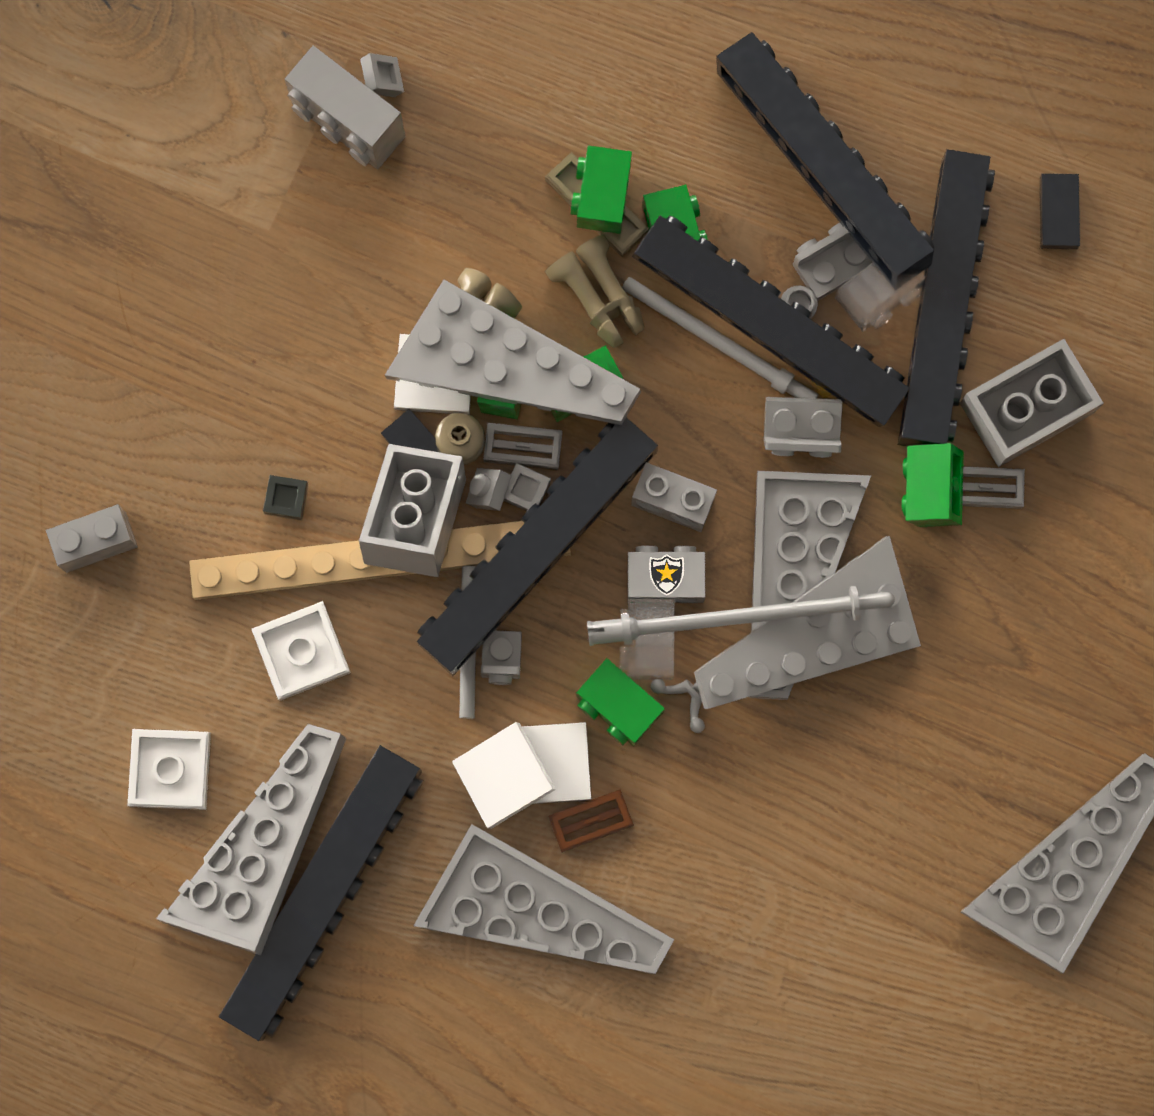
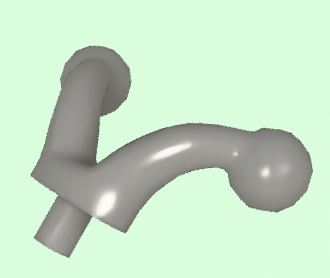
[651,679,705,733]

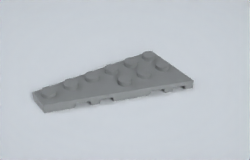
[414,824,674,974]

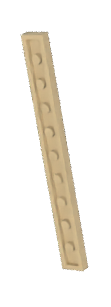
[189,521,571,600]

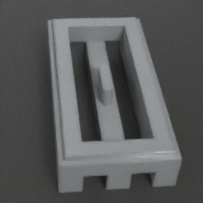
[483,423,562,470]
[962,467,1025,509]

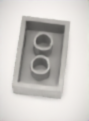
[285,46,406,170]
[960,339,1103,467]
[359,444,466,577]

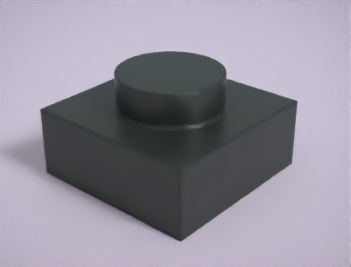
[263,475,308,520]

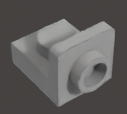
[481,631,522,685]

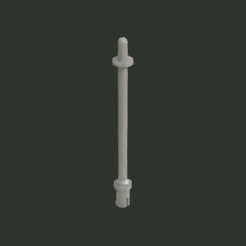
[587,586,895,646]

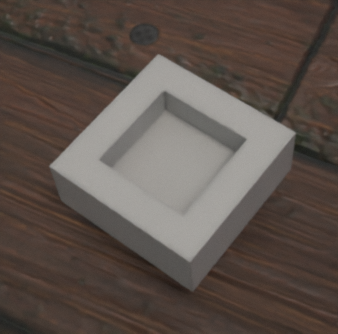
[360,53,404,97]
[503,463,551,511]
[466,468,511,511]

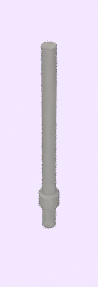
[622,277,819,399]

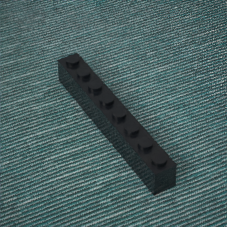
[716,32,934,290]
[897,149,995,446]
[632,215,910,427]
[417,417,658,676]
[219,745,424,1041]

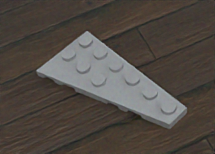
[385,280,641,425]
[749,471,871,700]
[694,536,921,709]
[156,724,346,955]
[960,753,1154,974]

